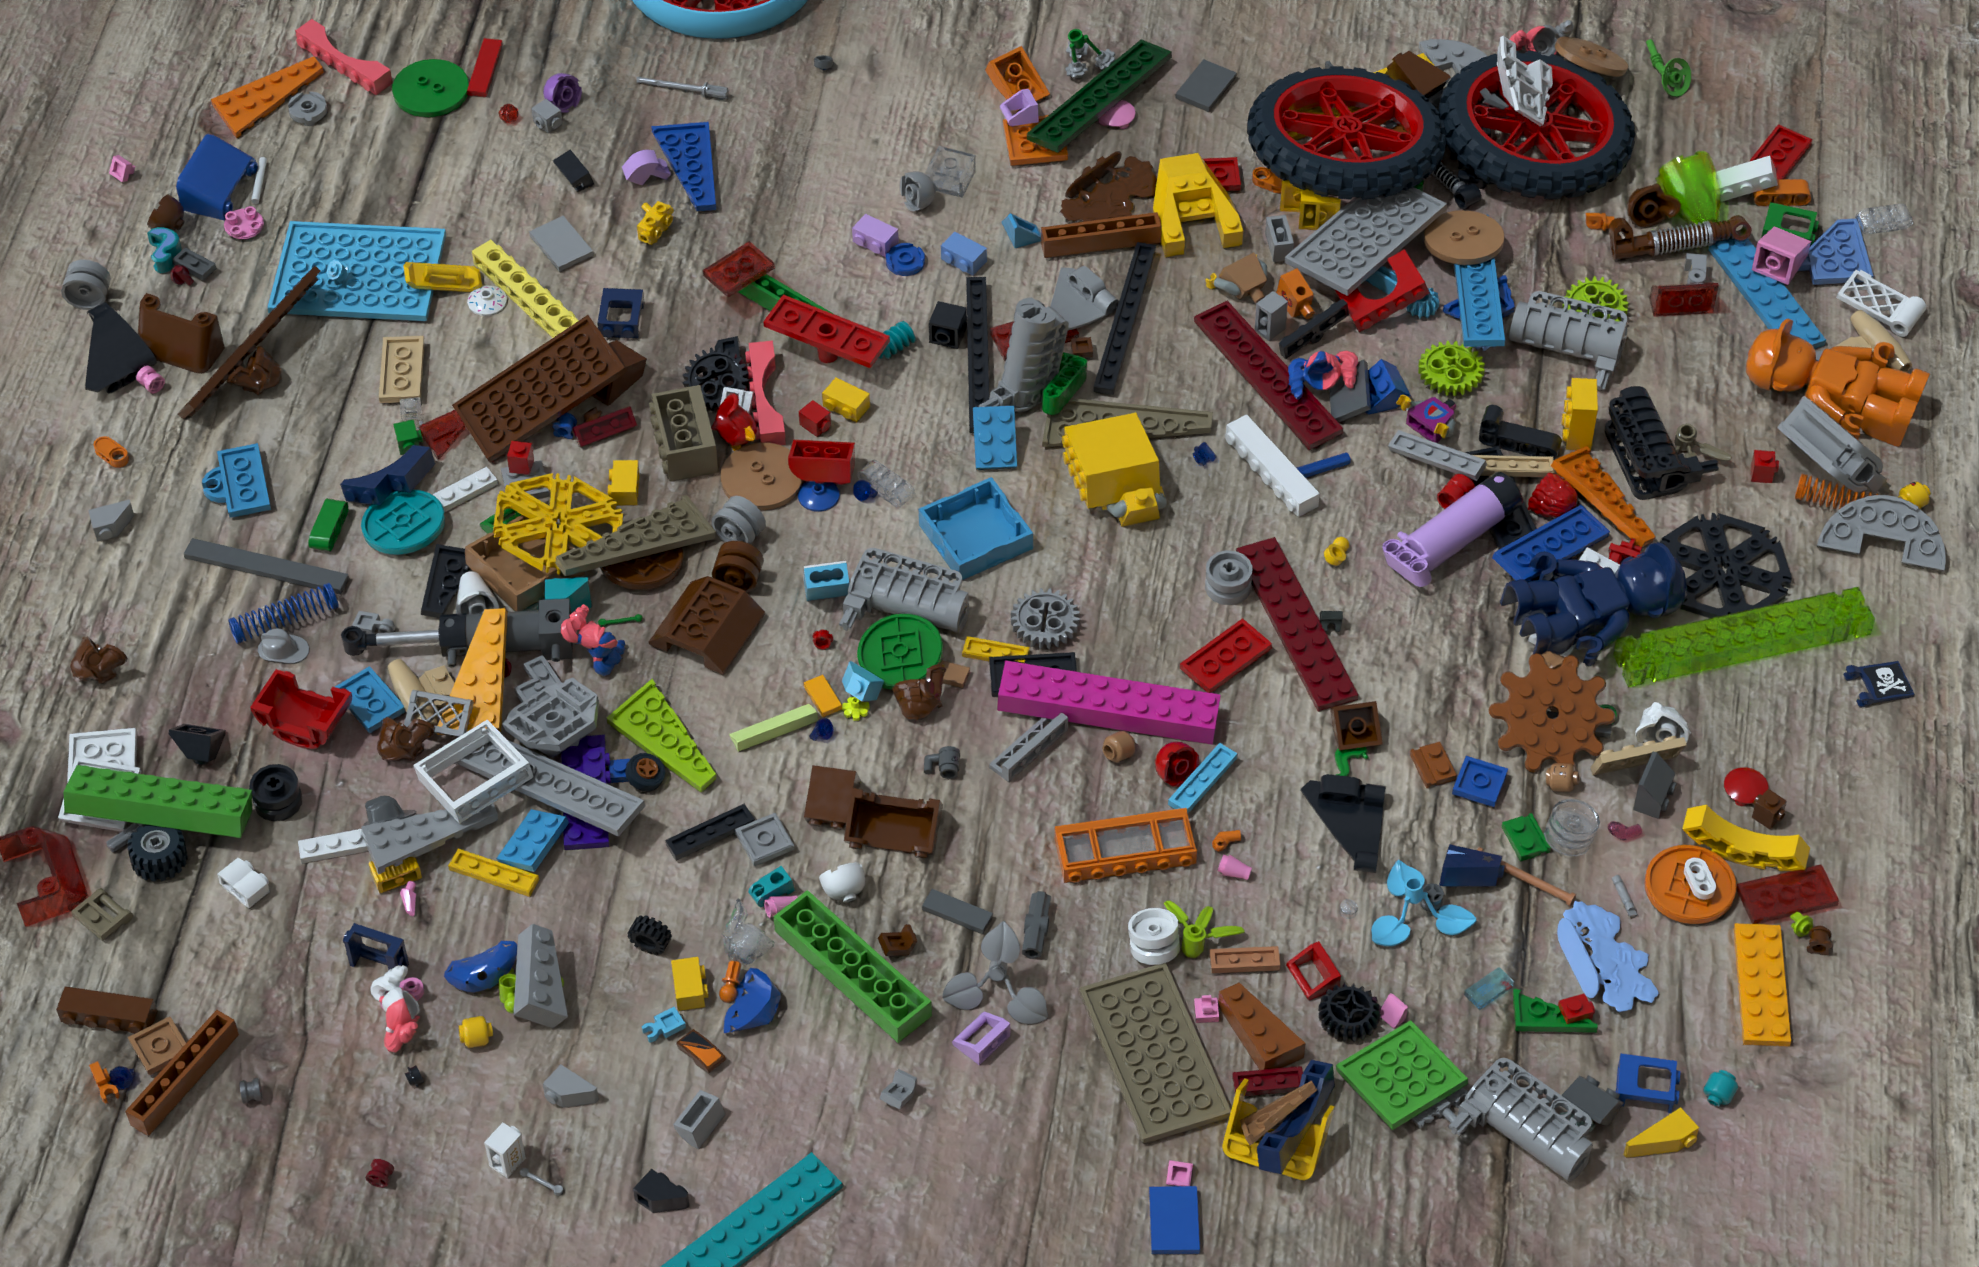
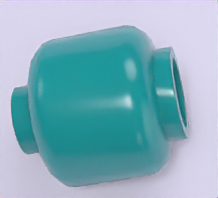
[1703,1070,1738,1107]

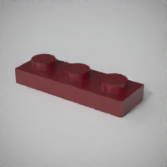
[573,406,637,447]
[1232,1066,1303,1096]

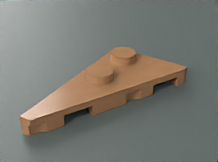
[1240,1081,1317,1145]

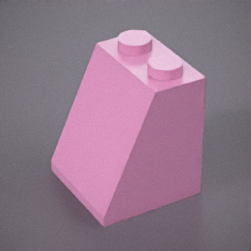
[1752,227,1811,285]

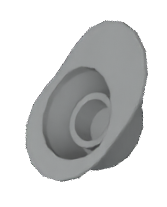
[258,628,309,664]

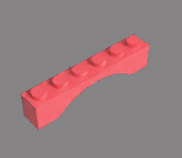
[295,19,393,95]
[745,340,786,445]

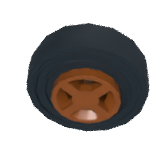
[625,753,665,791]

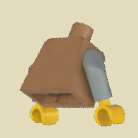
[1205,252,1267,303]

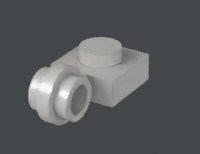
[352,611,395,634]

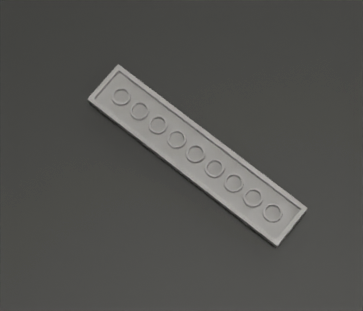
[456,740,645,836]

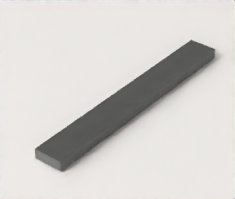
[184,538,349,594]

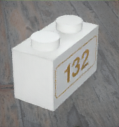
[484,1122,526,1179]

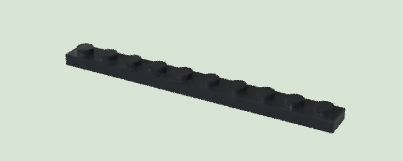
[1094,242,1156,395]
[966,277,989,433]

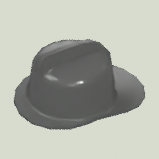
[364,795,416,826]

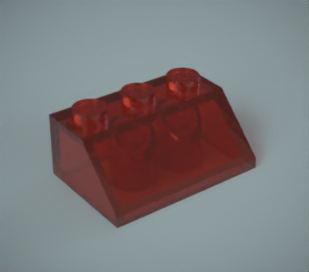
[1649,282,1719,317]

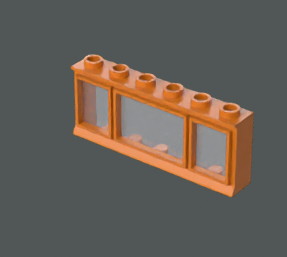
[1055,808,1197,883]

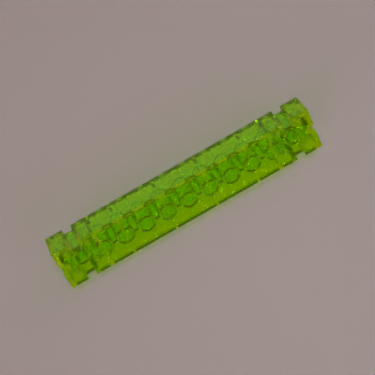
[1613,587,1875,687]

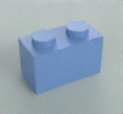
[941,232,987,276]

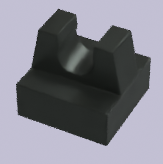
[1320,611,1343,632]

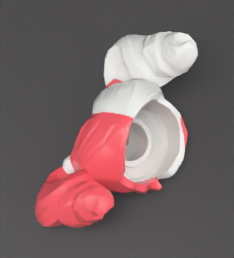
[371,965,420,1053]

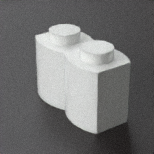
[217,858,270,908]

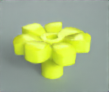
[842,697,870,721]

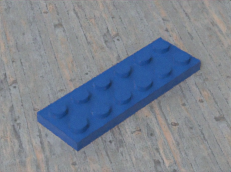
[1492,505,1610,582]

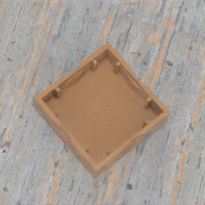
[465,515,585,611]

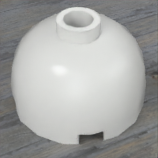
[819,862,866,903]

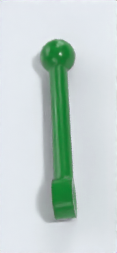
[598,614,643,627]

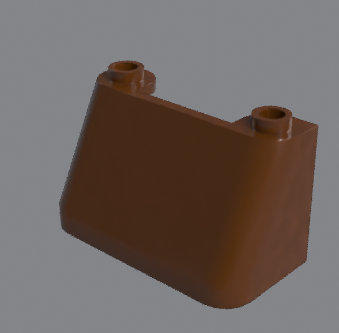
[138,293,225,374]
[844,788,943,858]

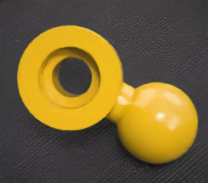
[1324,537,1349,566]

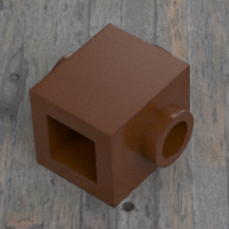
[1752,789,1787,830]

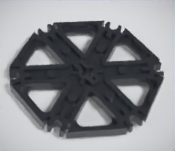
[1660,513,1792,624]

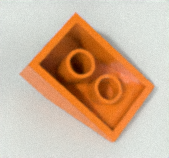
[985,46,1050,111]

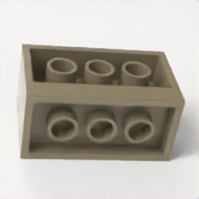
[649,385,718,482]

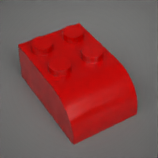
[788,440,855,485]

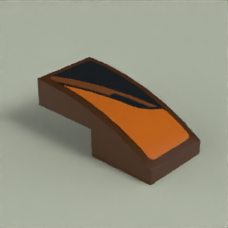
[676,1029,726,1073]

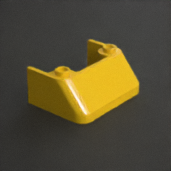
[1222,1078,1335,1180]

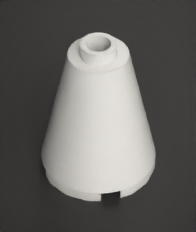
[456,571,499,614]

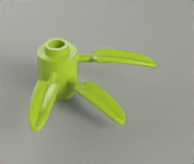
[1164,901,1245,958]

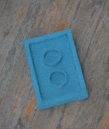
[973,406,1017,470]
[335,666,406,733]
[496,809,569,872]

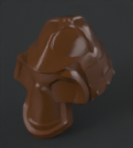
[1627,183,1681,227]
[226,346,282,395]
[70,636,128,684]
[892,664,946,721]
[377,717,435,762]

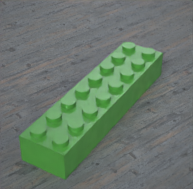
[63,765,252,838]
[774,890,932,1043]

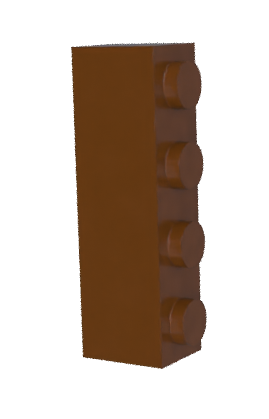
[56,986,158,1034]

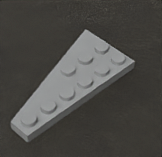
[361,803,498,874]

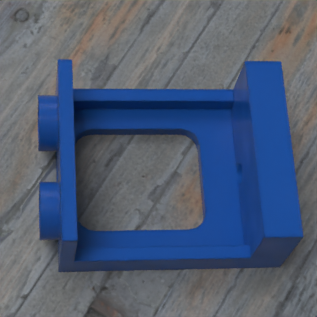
[1616,1053,1681,1113]

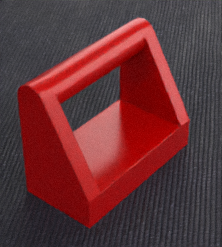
[1286,941,1341,1001]

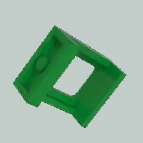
[1761,202,1819,246]

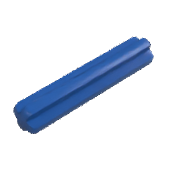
[1297,452,1351,478]

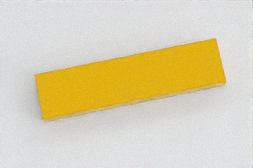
[448,849,540,897]

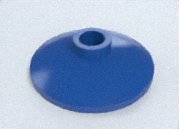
[798,481,839,512]

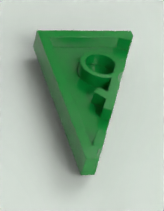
[1513,989,1598,1033]

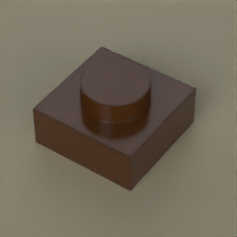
[1071,337,1093,358]

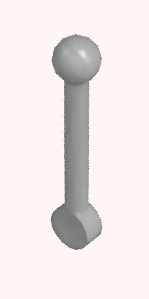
[520,1168,563,1196]

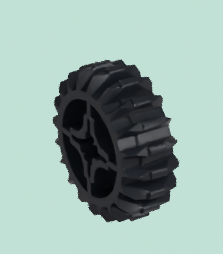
[1318,982,1381,1042]

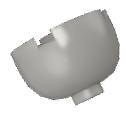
[900,171,936,212]

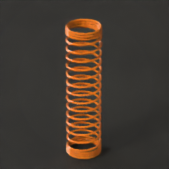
[1795,474,1878,509]

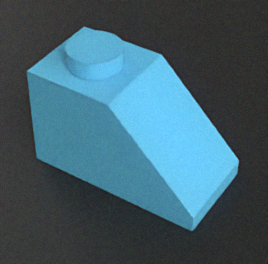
[842,661,884,701]

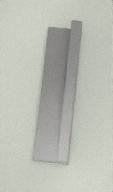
[989,713,1068,782]

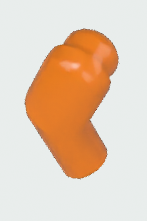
[1212,830,1241,851]

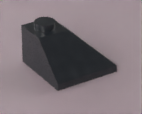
[168,724,226,764]

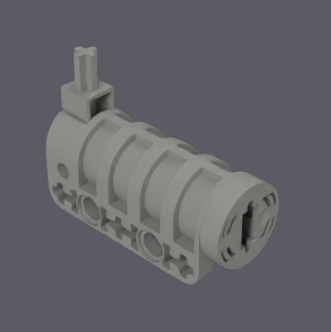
[1509,291,1627,391]

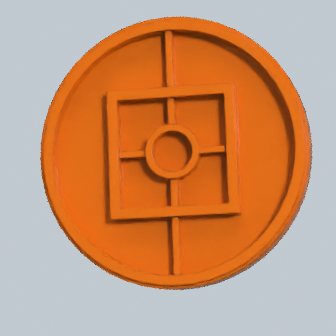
[1644,845,1736,924]

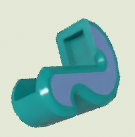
[147,227,182,273]

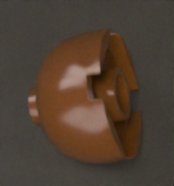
[147,194,185,231]

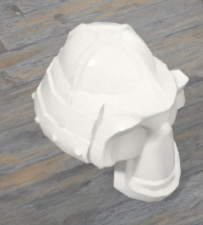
[1635,702,1691,743]

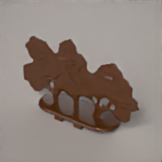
[1059,151,1157,222]

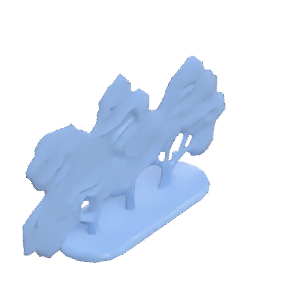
[1557,901,1659,1012]

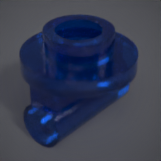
[1192,442,1217,466]
[853,480,878,501]
[809,718,833,741]
[109,1066,135,1089]

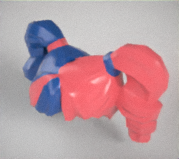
[1288,350,1358,399]
[561,604,625,676]

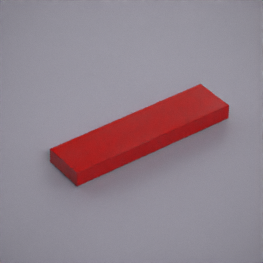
[467,38,503,97]

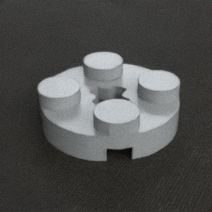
[288,92,328,126]

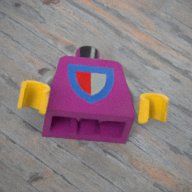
[1396,395,1456,443]

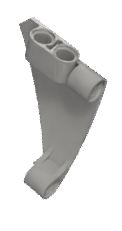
[1046,266,1119,330]

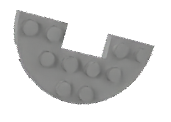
[1419,39,1499,107]
[1816,495,1946,571]

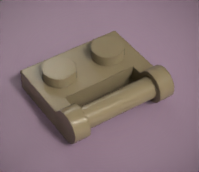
[71,888,133,941]

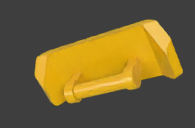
[403,262,482,292]

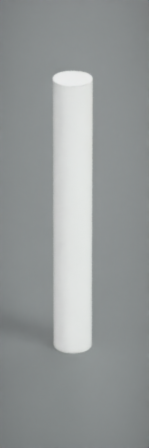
[251,157,267,204]

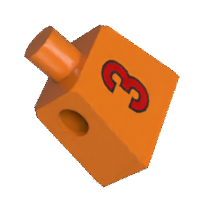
[1276,268,1315,319]

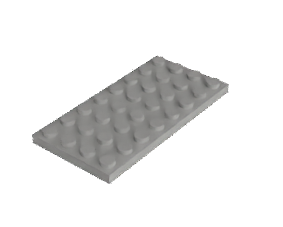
[1285,187,1447,296]

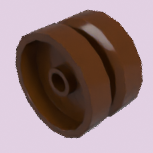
[711,541,764,592]

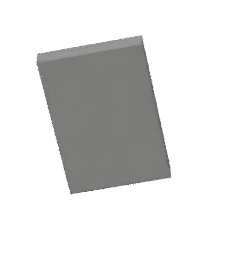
[529,216,594,272]

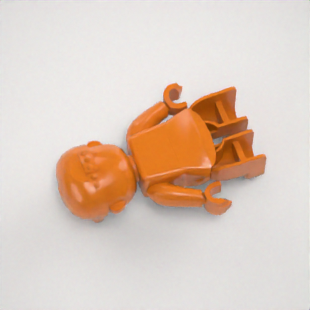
[1746,319,1930,447]

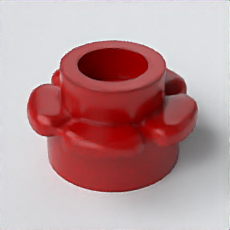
[812,629,833,649]

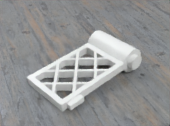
[1836,270,1927,337]

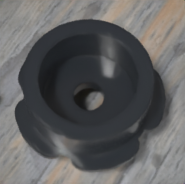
[404,1065,424,1088]

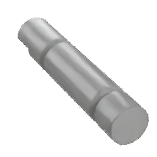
[1612,875,1637,918]

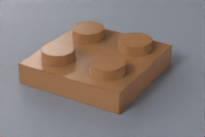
[128,1016,186,1075]

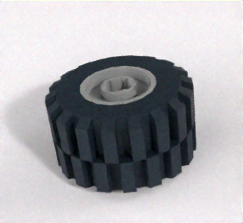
[127,824,188,882]

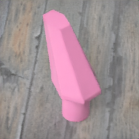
[400,881,416,916]

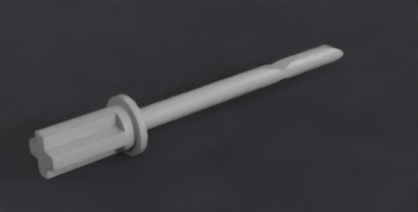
[637,77,729,99]

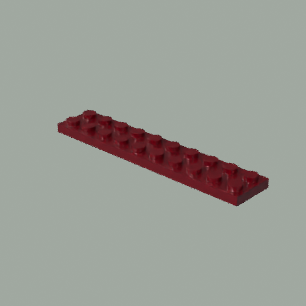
[1194,300,1343,450]
[1236,537,1358,712]

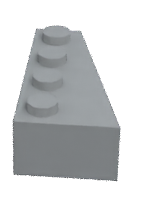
[514,924,568,1028]

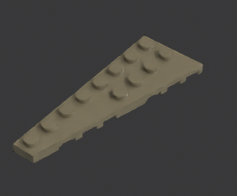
[1042,398,1213,447]
[555,495,716,576]

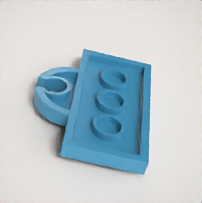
[202,443,271,518]

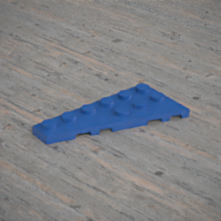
[651,122,716,211]

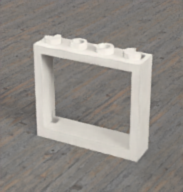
[413,720,534,824]

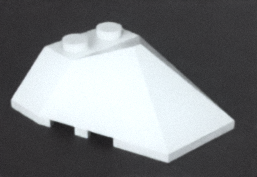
[1497,36,1553,126]

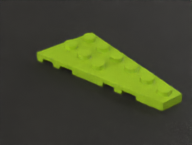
[606,679,716,792]

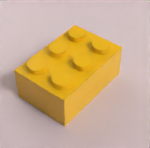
[1561,378,1598,450]

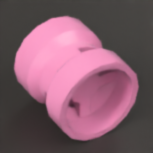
[136,366,165,394]

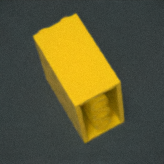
[1062,412,1160,509]

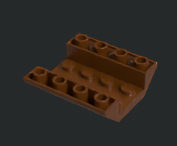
[648,576,765,675]

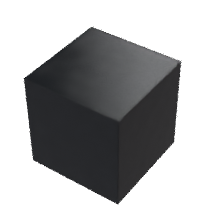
[929,301,967,349]

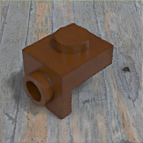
[877,924,917,956]

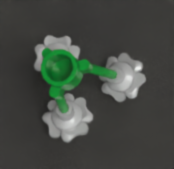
[1065,29,1115,79]

